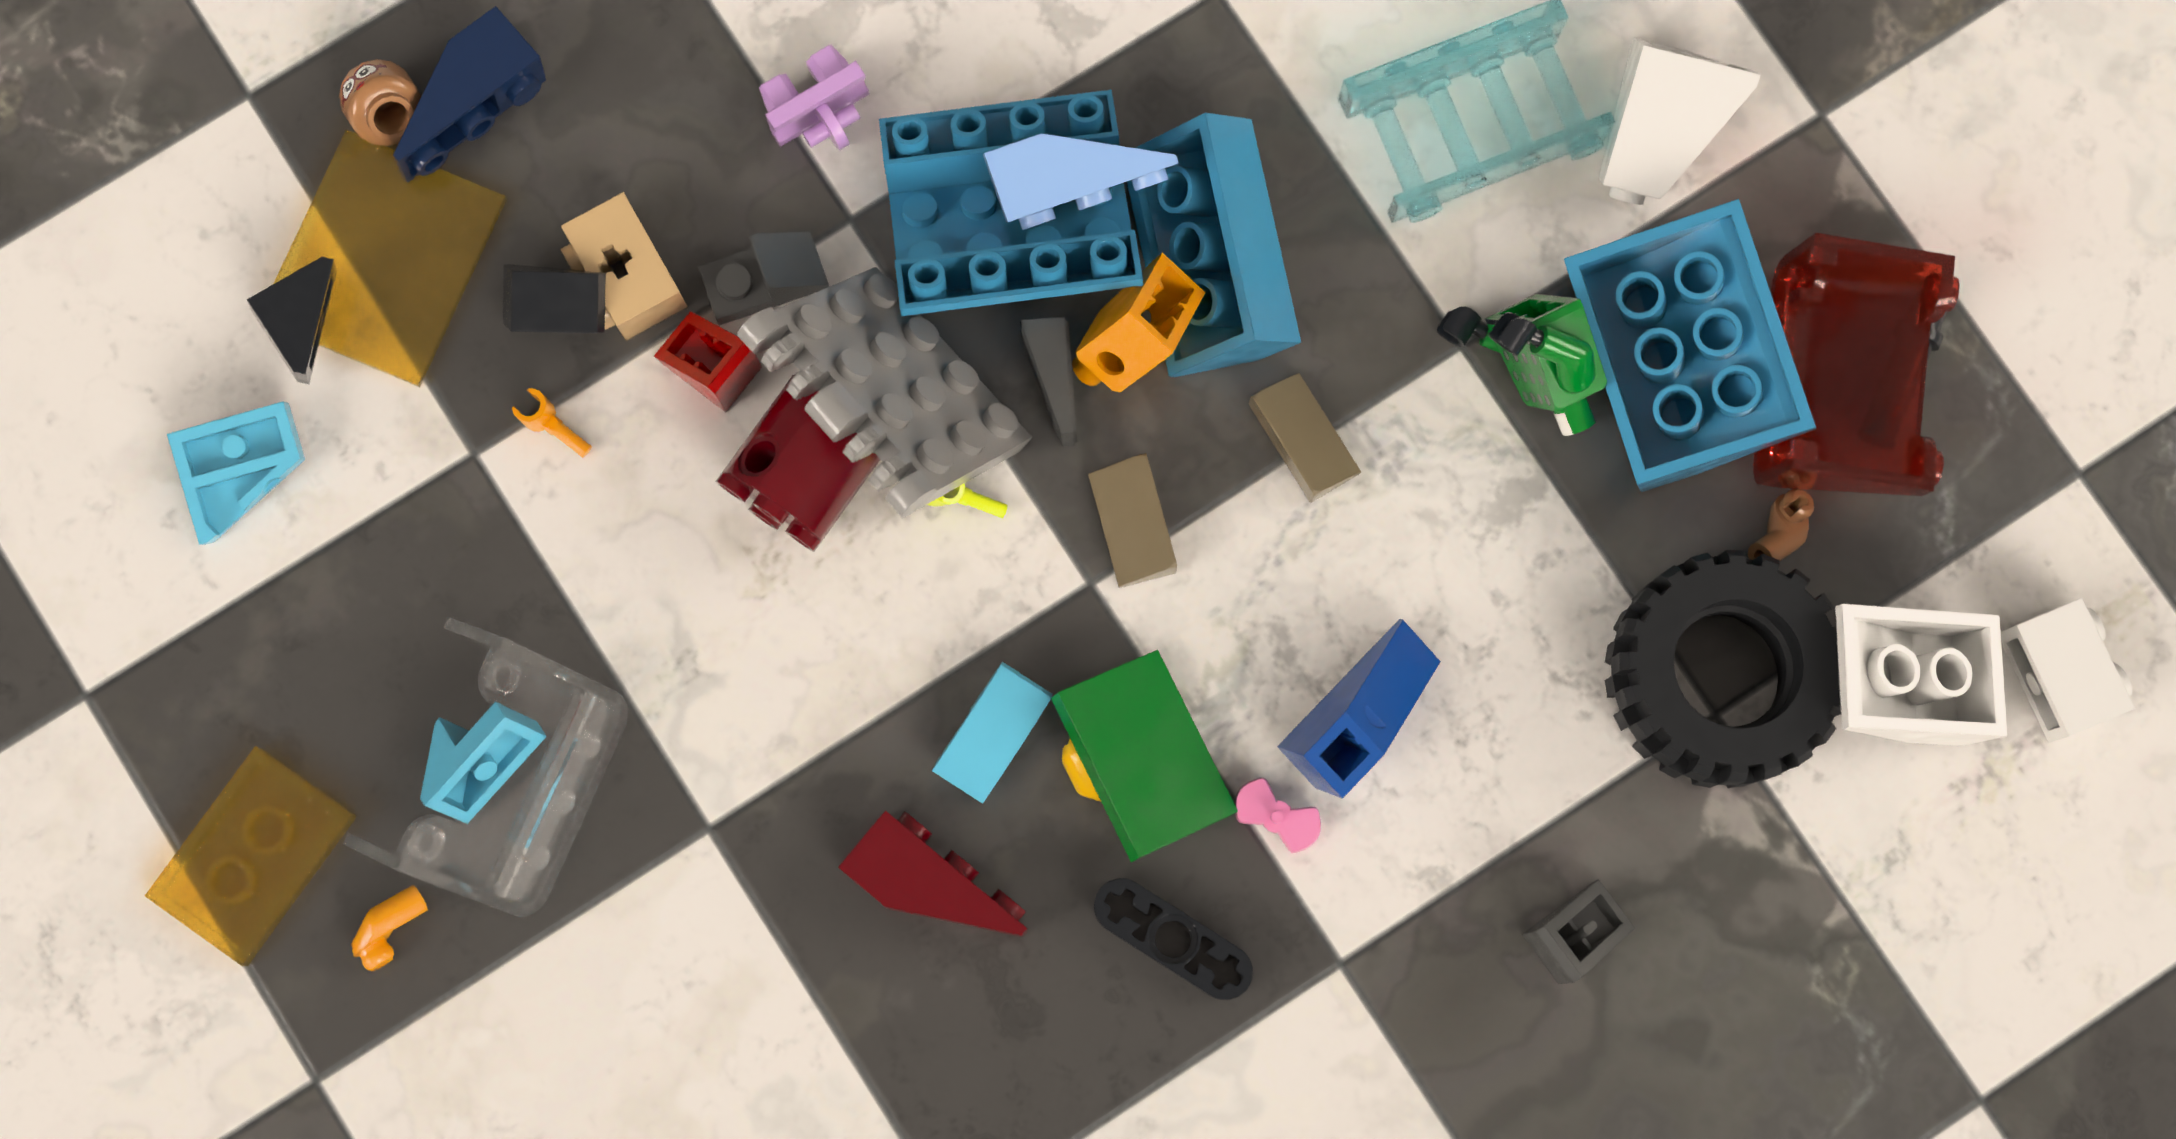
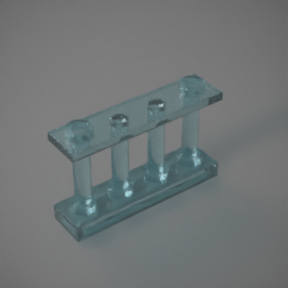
[1338,0,1615,223]

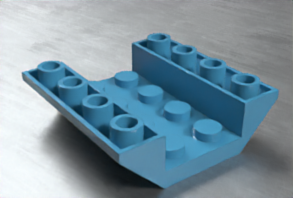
[879,90,1143,316]

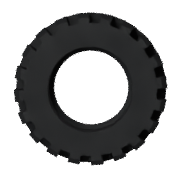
[1605,550,1841,788]

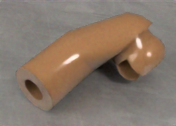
[1748,489,1815,561]

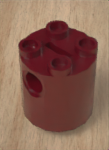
[715,375,881,552]

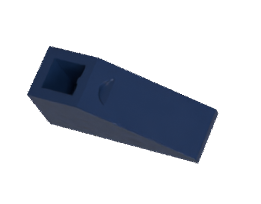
[393,6,546,183]

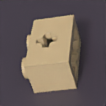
[561,192,688,341]

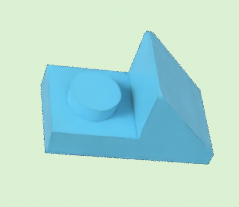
[420,702,547,824]

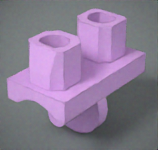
[759,45,869,151]

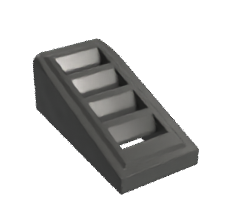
[1020,317,1077,446]

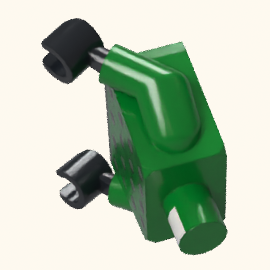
[1437,294,1607,436]

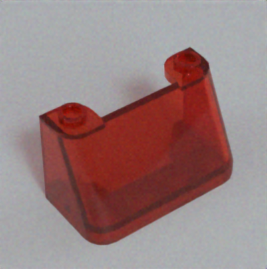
[1753,233,1960,496]

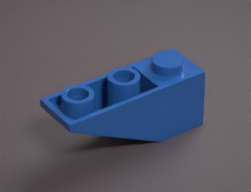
[1277,619,1441,799]

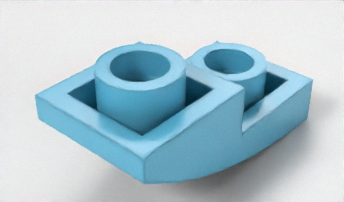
[932,661,1053,804]

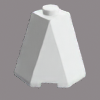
[1599,38,1760,205]

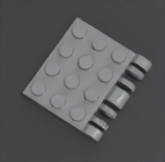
[737,267,1032,518]

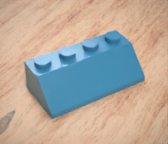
[1127,113,1301,377]

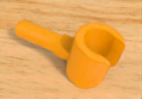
[512,388,592,458]

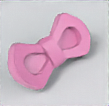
[1234,777,1321,853]

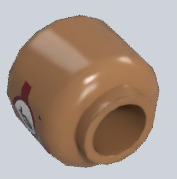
[339,59,422,146]

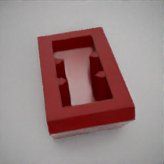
[654,311,762,412]

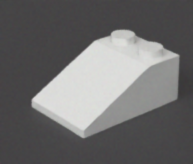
[1835,604,2007,746]

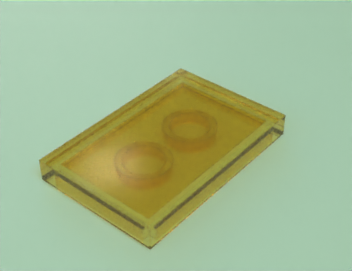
[145,746,357,966]

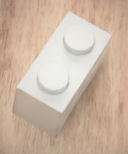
[2000,598,2135,743]

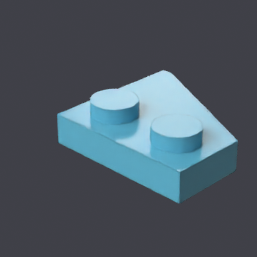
[167,401,305,545]

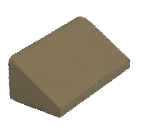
[1248,373,1361,503]
[1088,453,1177,588]

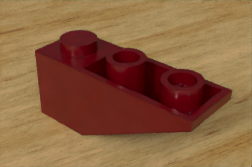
[838,810,1028,937]

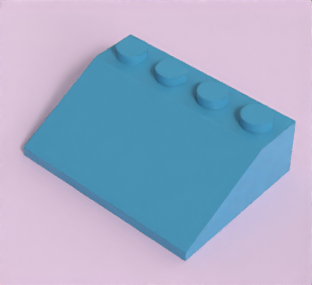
[1564,199,1816,492]

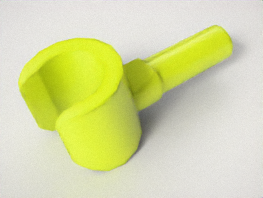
[927,484,1008,518]

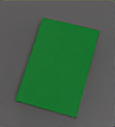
[1051,650,1238,862]

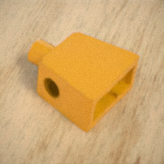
[1072,252,1205,392]

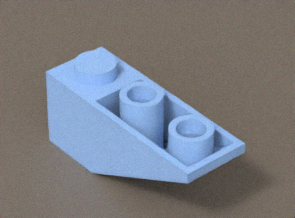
[983,133,1179,230]

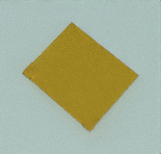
[273,130,507,388]

